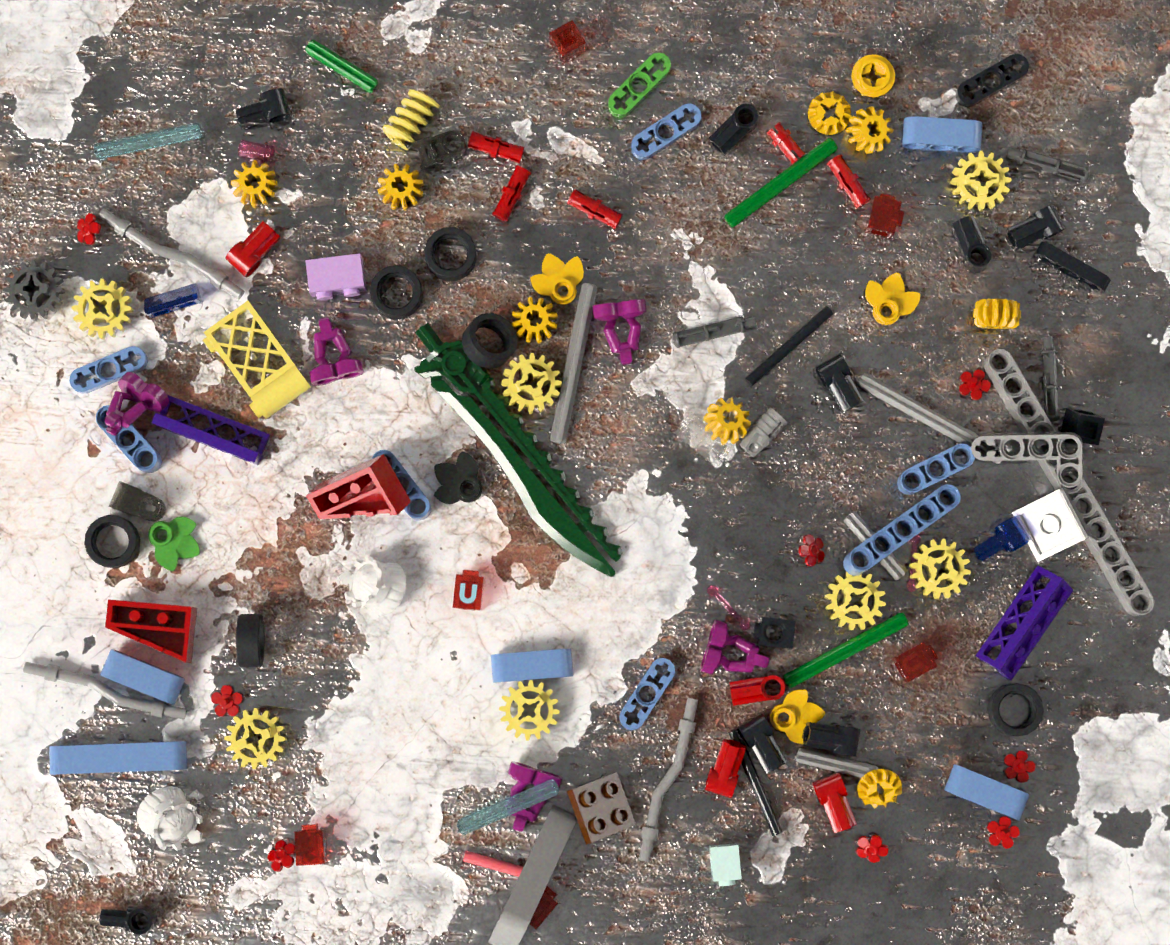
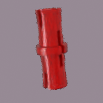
[467,131,525,164]
[827,154,871,209]
[492,165,532,222]
[567,189,623,230]

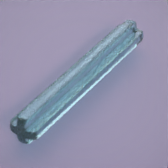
[94,123,202,159]
[457,779,559,835]

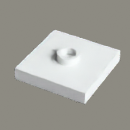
[1012,488,1088,562]

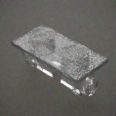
[674,412,734,468]

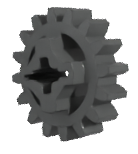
[3,260,65,321]

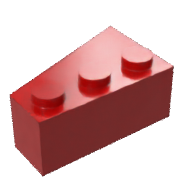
[306,454,411,519]
[105,599,197,663]

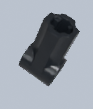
[708,103,758,156]
[1006,204,1066,251]
[951,215,992,273]
[815,354,864,413]
[738,713,787,774]
[802,722,861,757]

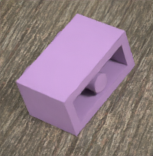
[305,253,367,300]

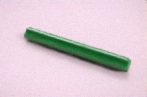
[724,138,838,227]
[783,613,909,688]

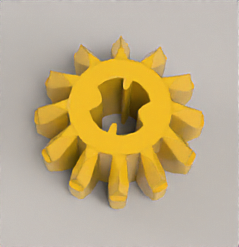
[846,106,894,154]
[231,160,278,208]
[378,164,424,211]
[512,297,558,344]
[973,298,1021,329]
[703,397,751,445]

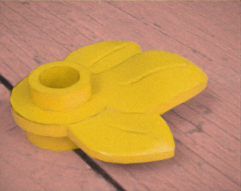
[530,253,584,305]
[865,272,920,325]
[769,689,825,744]

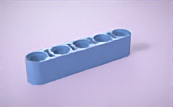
[843,484,961,576]
[49,741,187,775]

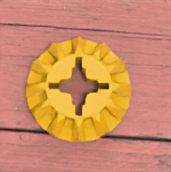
[851,55,895,99]
[808,91,852,135]
[857,769,902,808]

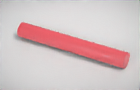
[463,851,524,877]

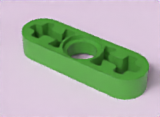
[608,53,671,118]

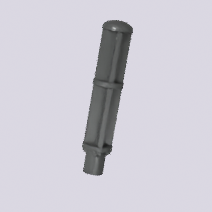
[1006,147,1090,183]
[672,316,757,348]
[1041,337,1060,422]

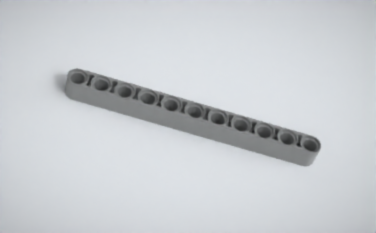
[983,349,1154,616]

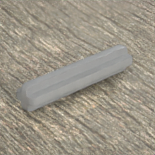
[844,511,907,580]
[796,748,878,778]

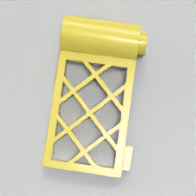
[203,301,311,419]

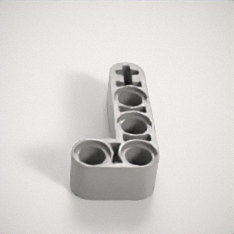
[971,432,1083,488]

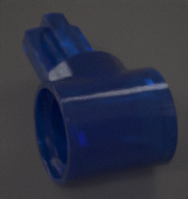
[974,516,1030,561]

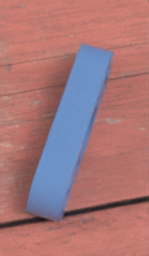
[631,104,701,160]
[69,346,148,394]
[619,658,675,730]

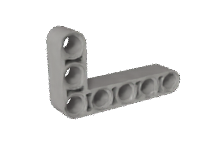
[488,805,577,945]

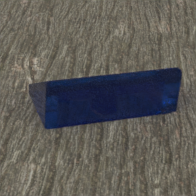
[144,283,202,319]

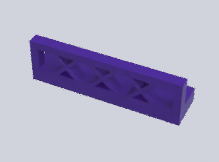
[151,395,270,466]
[976,566,1073,681]

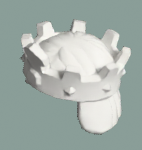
[338,555,407,616]
[137,786,203,851]

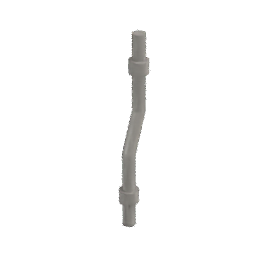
[99,208,245,300]
[23,662,187,719]
[639,698,698,862]

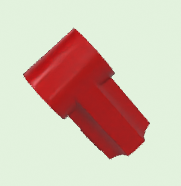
[225,221,281,278]
[729,675,785,706]
[704,739,746,798]
[812,772,857,833]

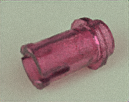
[238,139,275,163]

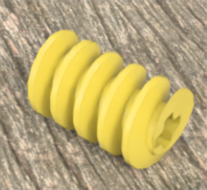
[382,89,440,151]

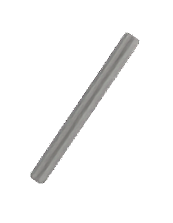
[550,283,597,444]
[857,373,1002,464]

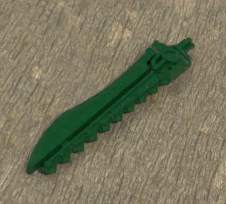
[414,323,623,577]

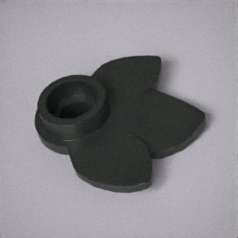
[434,451,483,504]

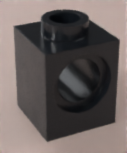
[1061,408,1105,445]
[753,617,796,649]

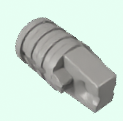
[740,407,788,457]

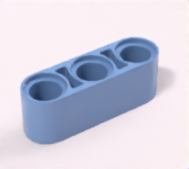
[902,116,982,153]
[96,405,162,473]
[897,443,975,495]
[372,450,431,521]
[100,649,185,705]
[491,649,573,683]
[944,764,1029,821]

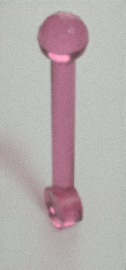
[906,535,921,592]
[707,585,751,631]

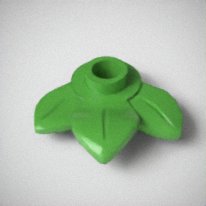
[148,517,200,571]

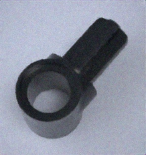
[236,88,291,124]
[99,906,157,935]

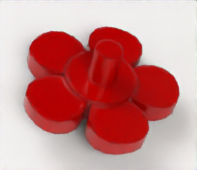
[77,213,101,245]
[959,370,991,400]
[798,534,825,566]
[211,685,243,716]
[1004,750,1035,783]
[987,816,1020,849]
[856,835,889,863]
[267,840,296,872]

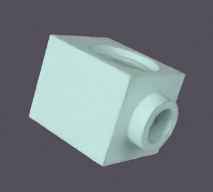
[709,843,742,886]

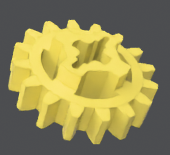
[950,151,1012,212]
[72,279,134,340]
[501,353,562,414]
[909,539,971,599]
[824,572,886,631]
[499,680,560,741]
[224,708,287,769]

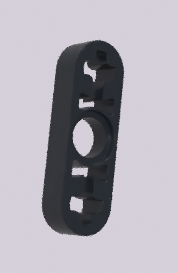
[955,54,1029,107]
[1034,242,1111,293]

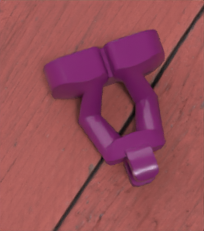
[592,299,647,365]
[309,317,364,386]
[105,372,169,436]
[700,619,769,675]
[508,761,563,832]

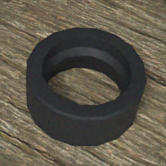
[424,227,477,281]
[370,265,423,320]
[462,313,518,369]
[84,515,141,568]
[236,614,265,667]
[988,683,1044,737]

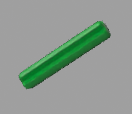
[305,40,378,93]

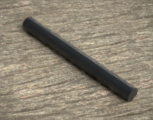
[745,306,833,386]
[728,729,783,836]

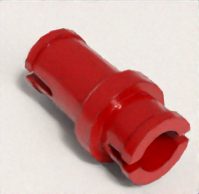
[766,122,806,165]

